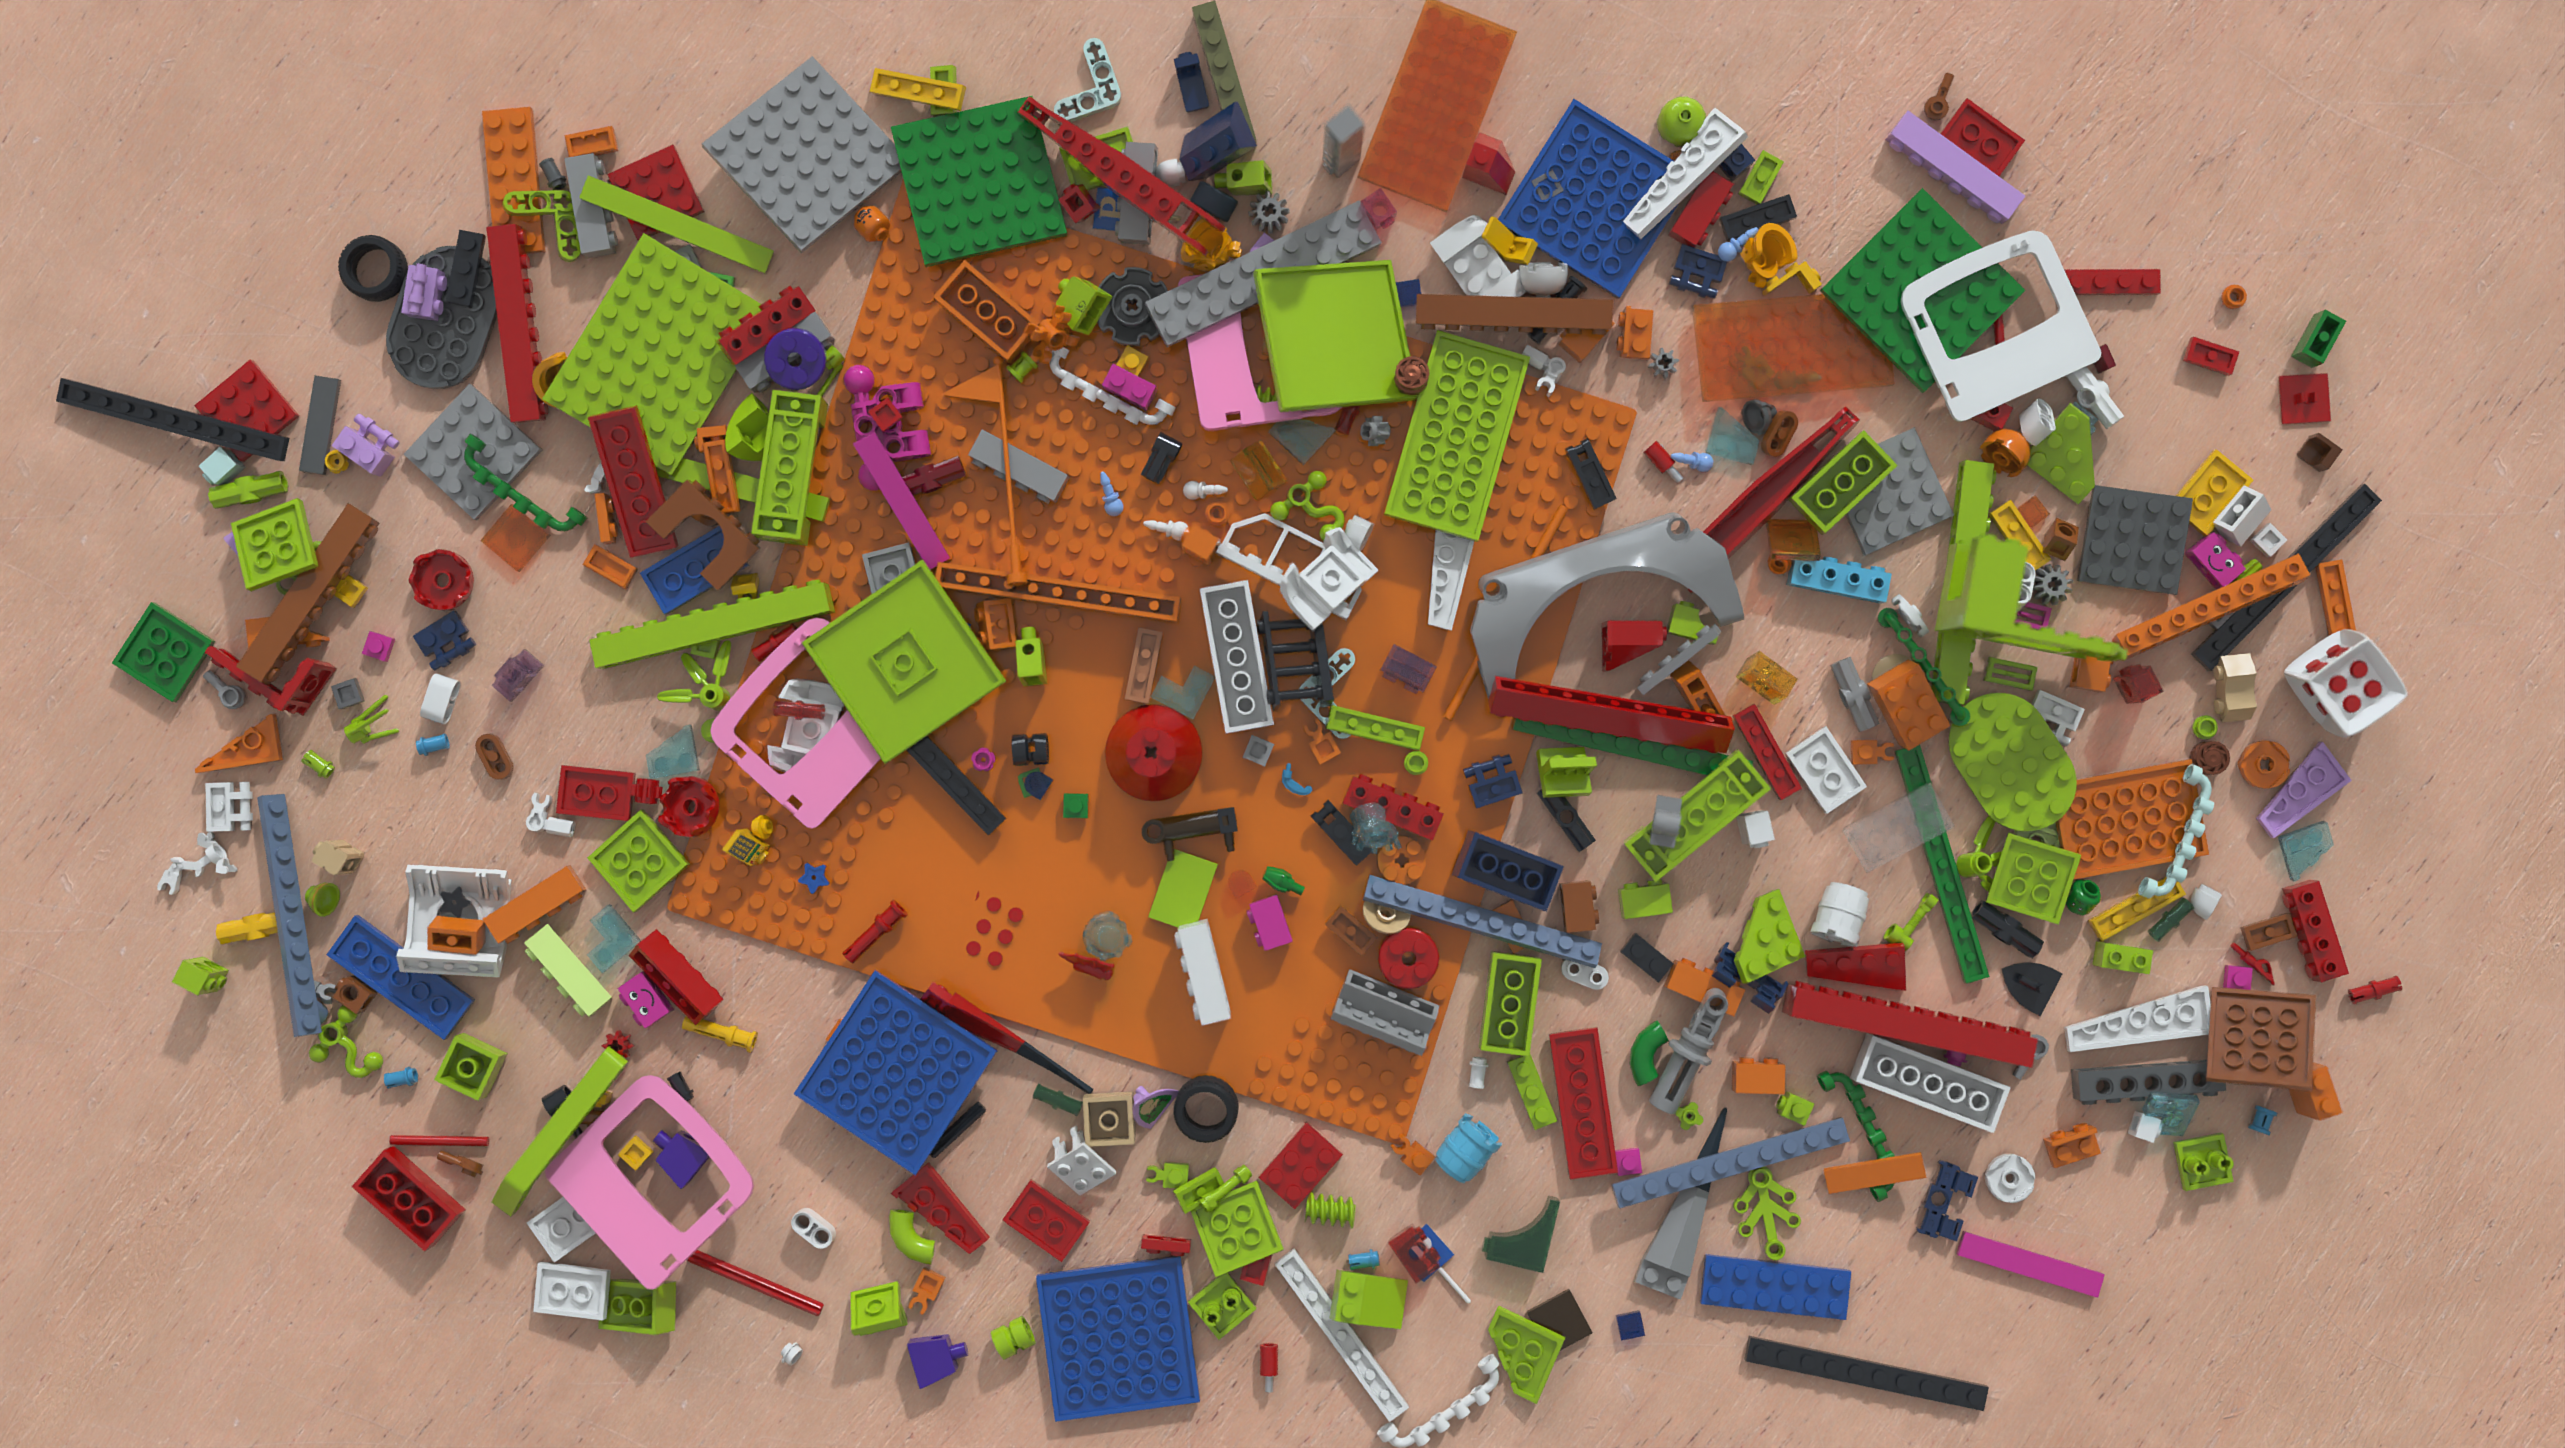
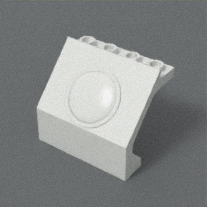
[396,865,512,977]

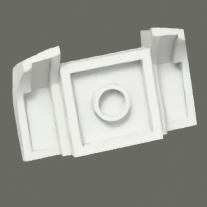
[1430,215,1526,297]
[1280,527,1378,631]
[768,678,844,772]

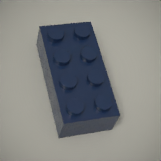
[1452,830,1564,912]

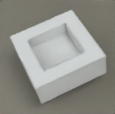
[2250,523,2287,558]

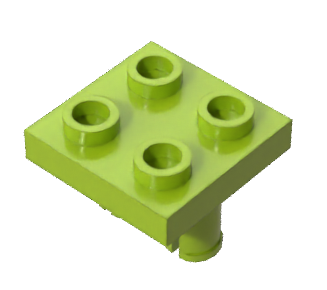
[2173,1133,2234,1191]
[1188,1273,1257,1340]

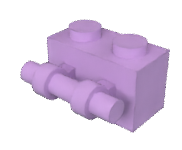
[401,263,447,321]
[331,414,400,477]

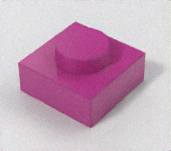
[362,631,395,662]
[2223,965,2253,990]
[1615,1147,1642,1176]

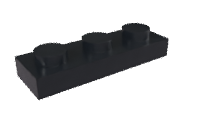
[1719,194,1797,242]
[446,230,486,307]

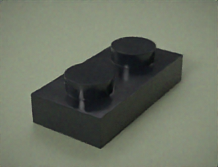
[1620,933,1674,983]

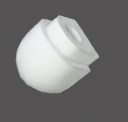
[1156,159,1186,187]
[1345,515,1375,551]
[2191,884,2222,920]

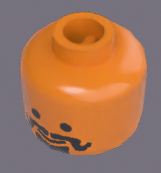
[854,206,890,242]

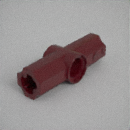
[902,456,966,496]

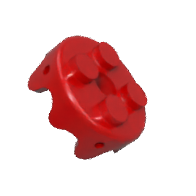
[409,549,474,611]
[658,776,719,837]
[1378,927,1439,989]

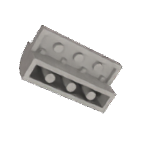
[1331,969,1440,1056]

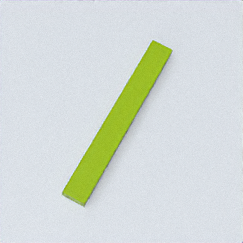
[579,175,774,274]
[655,458,830,522]

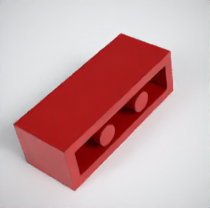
[1668,171,1734,248]

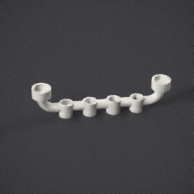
[1049,347,1176,425]
[1377,1354,1499,1448]

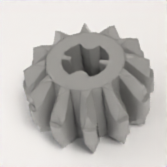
[1249,191,1290,234]
[2033,564,2073,605]

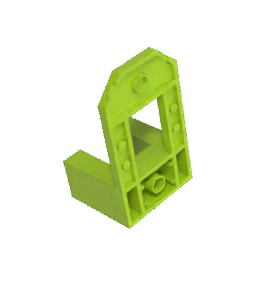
[1935,534,2128,662]

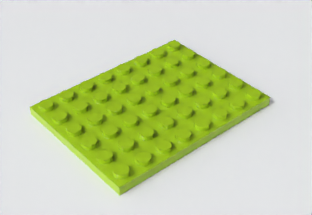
[542,233,761,476]

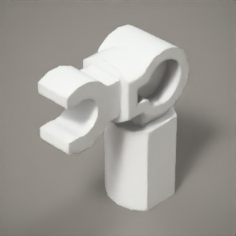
[1522,344,1566,397]
[526,793,576,837]

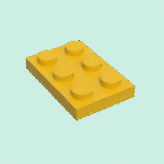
[2176,449,2254,537]

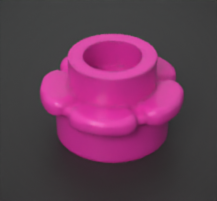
[971,748,995,771]
[1944,1050,1968,1067]

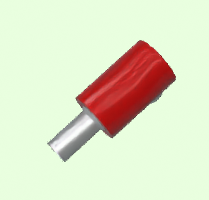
[1643,441,1683,483]
[1260,1343,1278,1392]

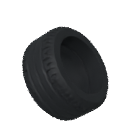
[338,235,408,302]
[1173,1075,1239,1143]

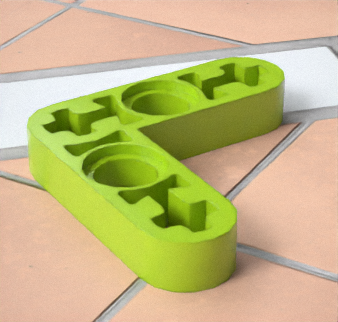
[502,190,581,262]

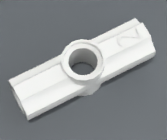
[2066,366,2124,429]

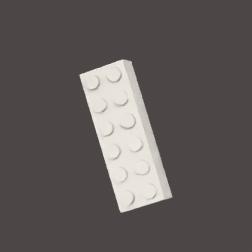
[1200,580,1274,734]
[1850,1033,2011,1133]

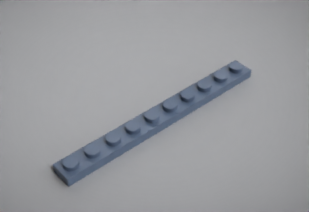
[257,794,322,1037]
[1363,875,1602,968]
[1611,1117,1850,1208]

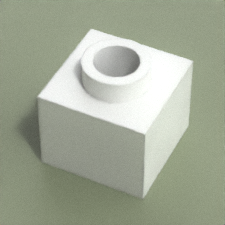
[2128,1110,2162,1143]

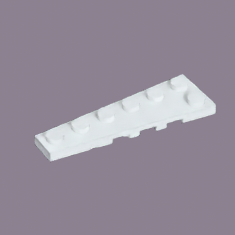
[1623,108,1748,239]
[1428,530,1474,631]
[2064,985,2211,1052]

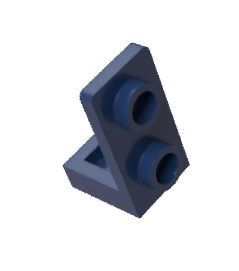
[1174,52,1209,113]

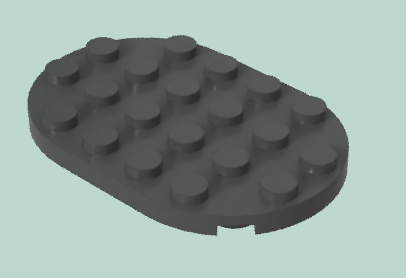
[386,246,497,389]

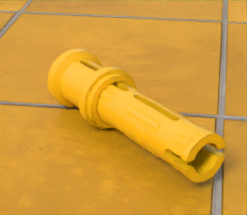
[682,1016,758,1053]

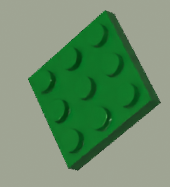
[112,602,216,703]

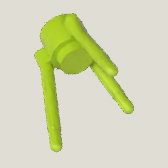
[817,345,845,396]
[344,695,399,744]

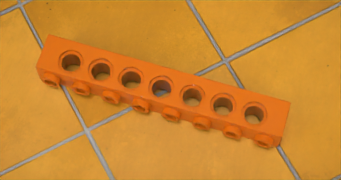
[2112,554,2310,661]

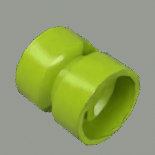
[991,1316,1036,1360]

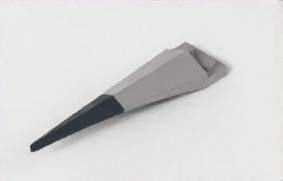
[1634,1108,1727,1300]

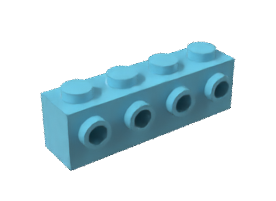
[1786,552,1892,604]

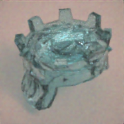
[1350,803,1402,854]
[1083,911,1132,961]

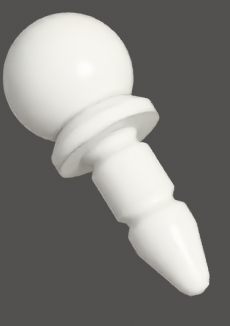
[1183,481,1228,500]
[1143,520,1189,541]

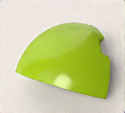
[725,393,770,461]

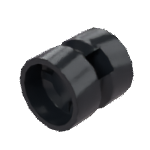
[1012,733,1049,766]

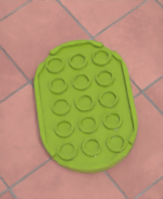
[1948,693,2077,832]

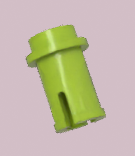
[301,750,335,779]

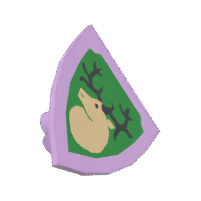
[1133,1086,1179,1129]

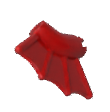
[1059,952,1115,980]

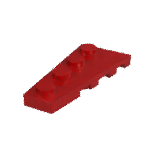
[1805,943,1906,991]
[890,1162,990,1254]

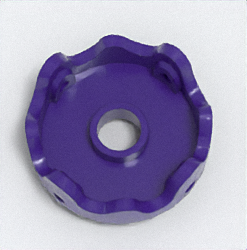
[764,328,827,390]

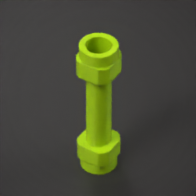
[1198,1164,1252,1213]

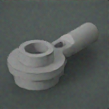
[203,670,246,709]
[2012,1034,2049,1080]

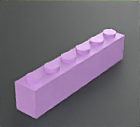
[1885,111,2025,224]

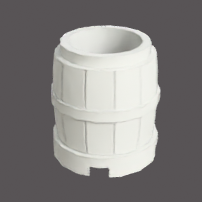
[1811,882,1869,947]

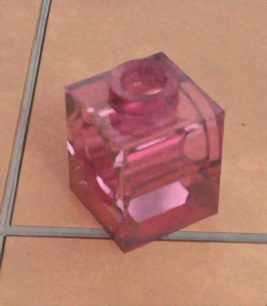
[1360,188,1397,230]

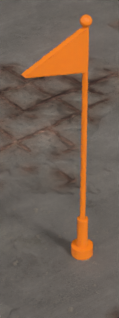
[942,356,1027,586]

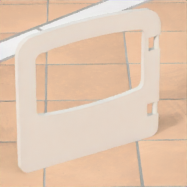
[1901,231,2101,422]

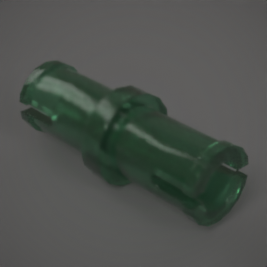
[2148,898,2194,942]
[1033,1083,1083,1116]

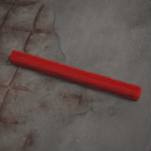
[687,1250,824,1316]

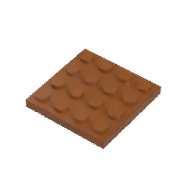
[2206,987,2316,1091]

